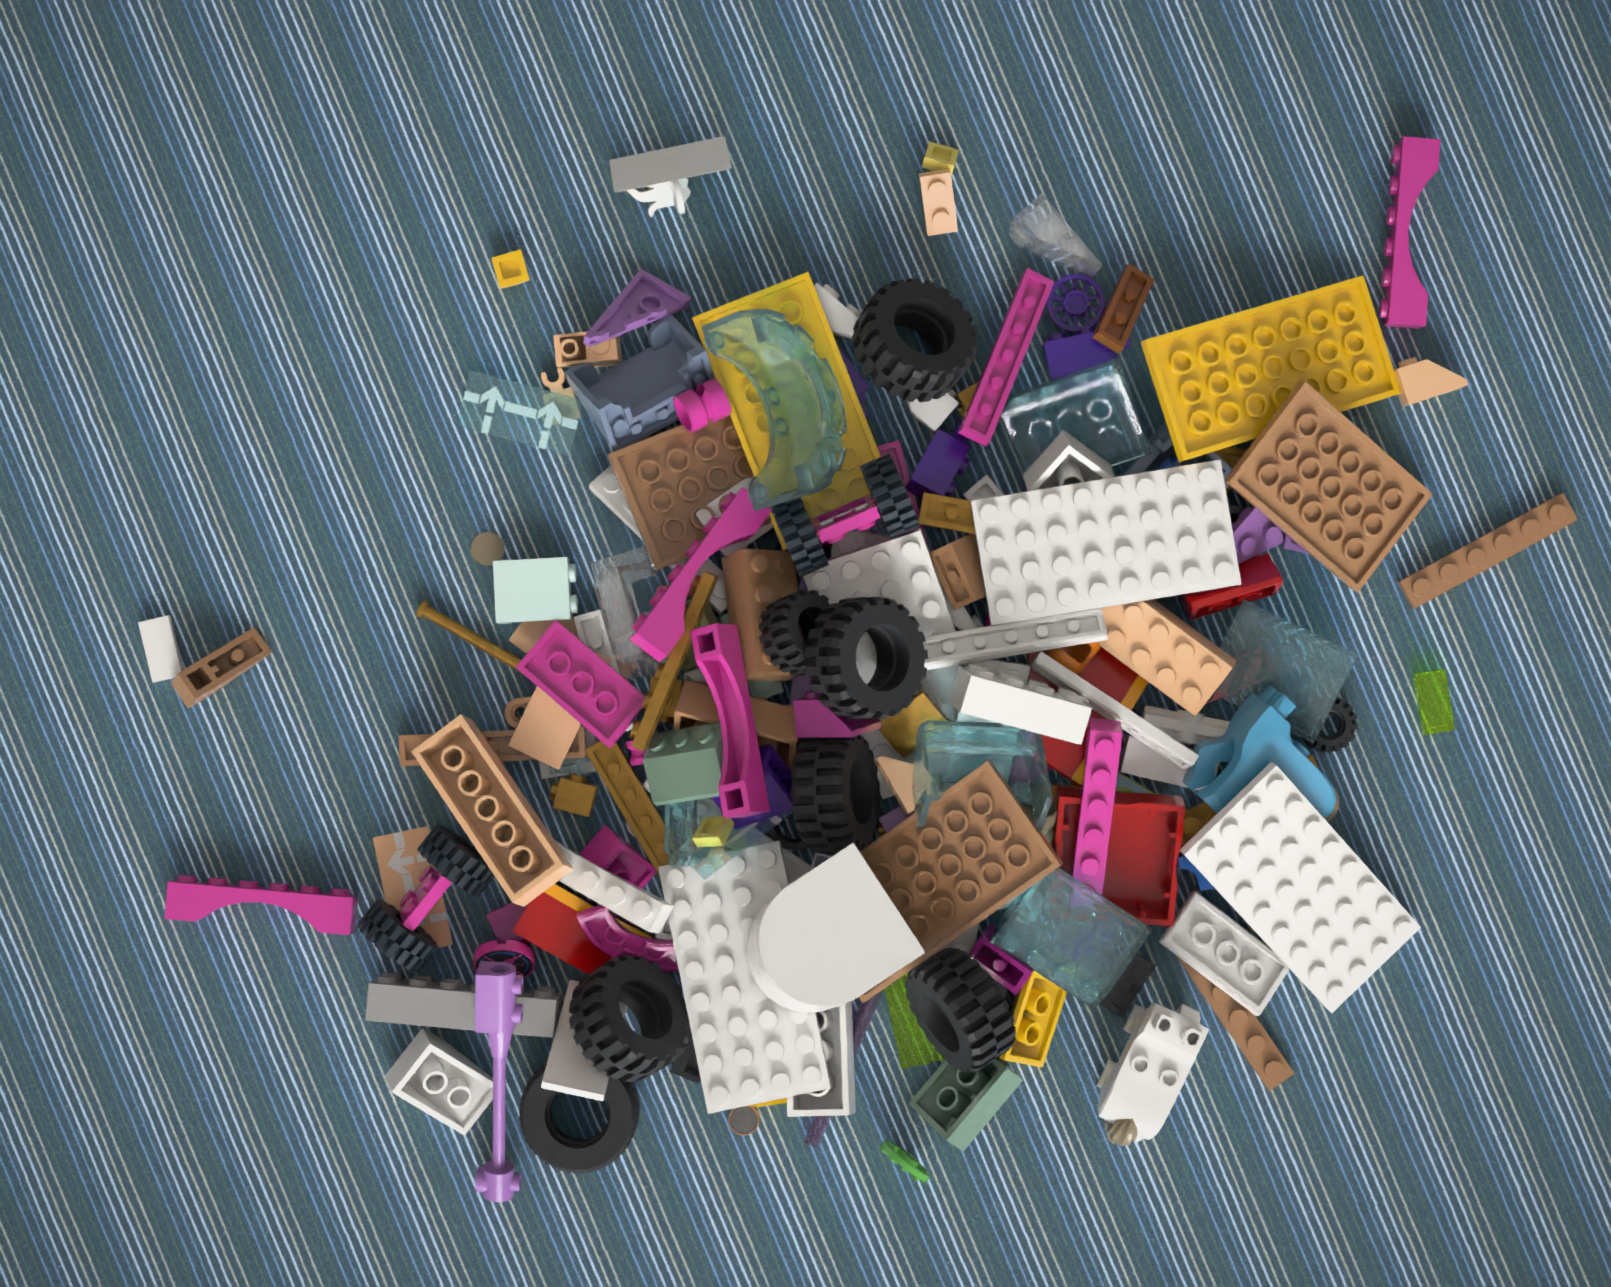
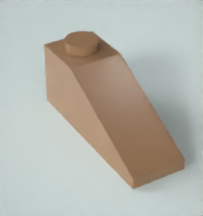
[171,627,272,709]

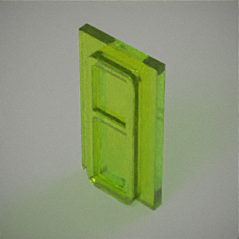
[884,972,945,1069]

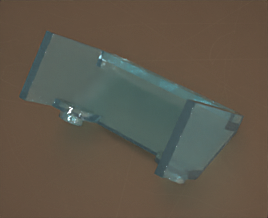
[912,721,1053,830]

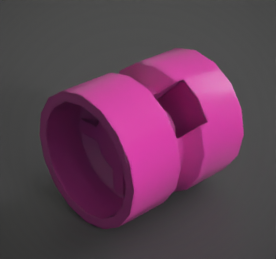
[673,378,731,433]

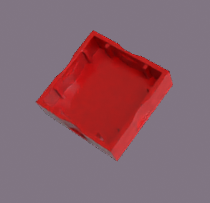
[1047,787,1185,926]

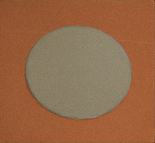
[471,532,505,566]

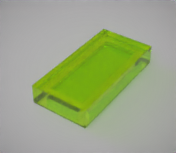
[1412,669,1455,735]

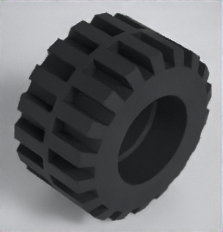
[758,589,831,675]

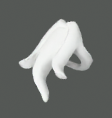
[627,178,691,217]

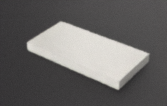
[1159,891,1289,1016]
[541,980,627,1101]

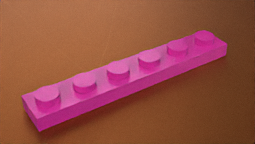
[958,268,1055,446]

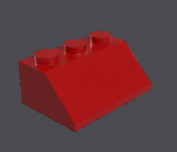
[1179,553,1283,621]

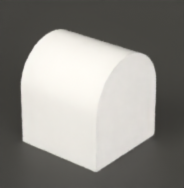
[747,843,925,1012]

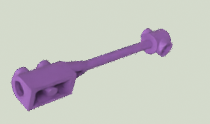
[475,961,523,1202]

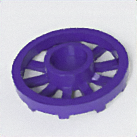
[1047,274,1105,333]

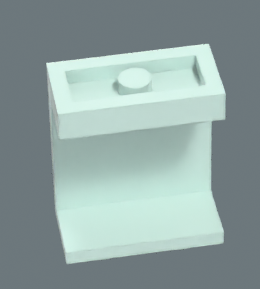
[493,557,578,624]

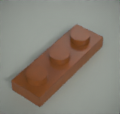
[1092,263,1154,354]

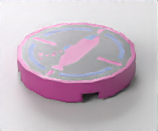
[473,940,535,978]

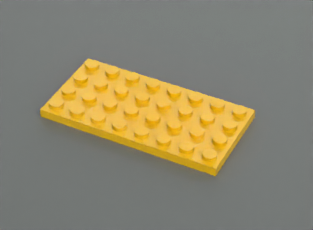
[692,272,881,551]
[1140,275,1401,462]

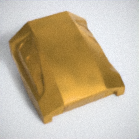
[878,687,953,758]

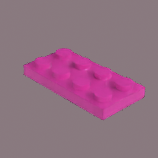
[516,620,646,748]

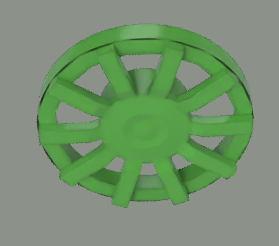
[880,1139,931,1184]

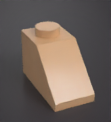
[1394,357,1468,407]
[875,756,942,816]

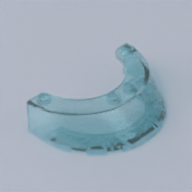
[701,309,847,511]

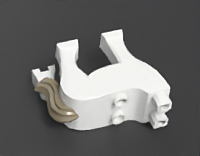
[1097,1003,1209,1147]

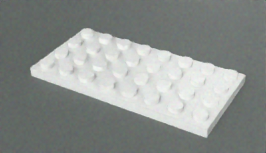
[970,460,1241,626]
[803,528,965,799]
[1180,762,1421,1013]
[658,841,832,1114]

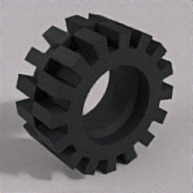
[1298,696,1358,752]

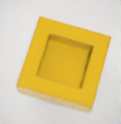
[491,249,531,289]

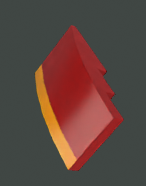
[1028,645,1148,787]
[512,883,652,974]

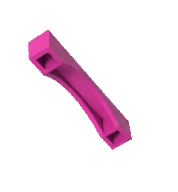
[1379,136,1441,329]
[629,487,771,662]
[690,623,770,818]
[1068,718,1123,910]
[164,875,358,935]

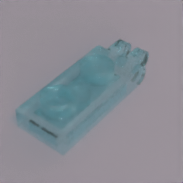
[664,800,697,867]

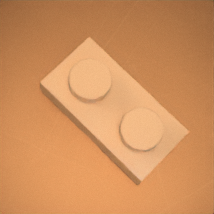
[919,169,958,236]

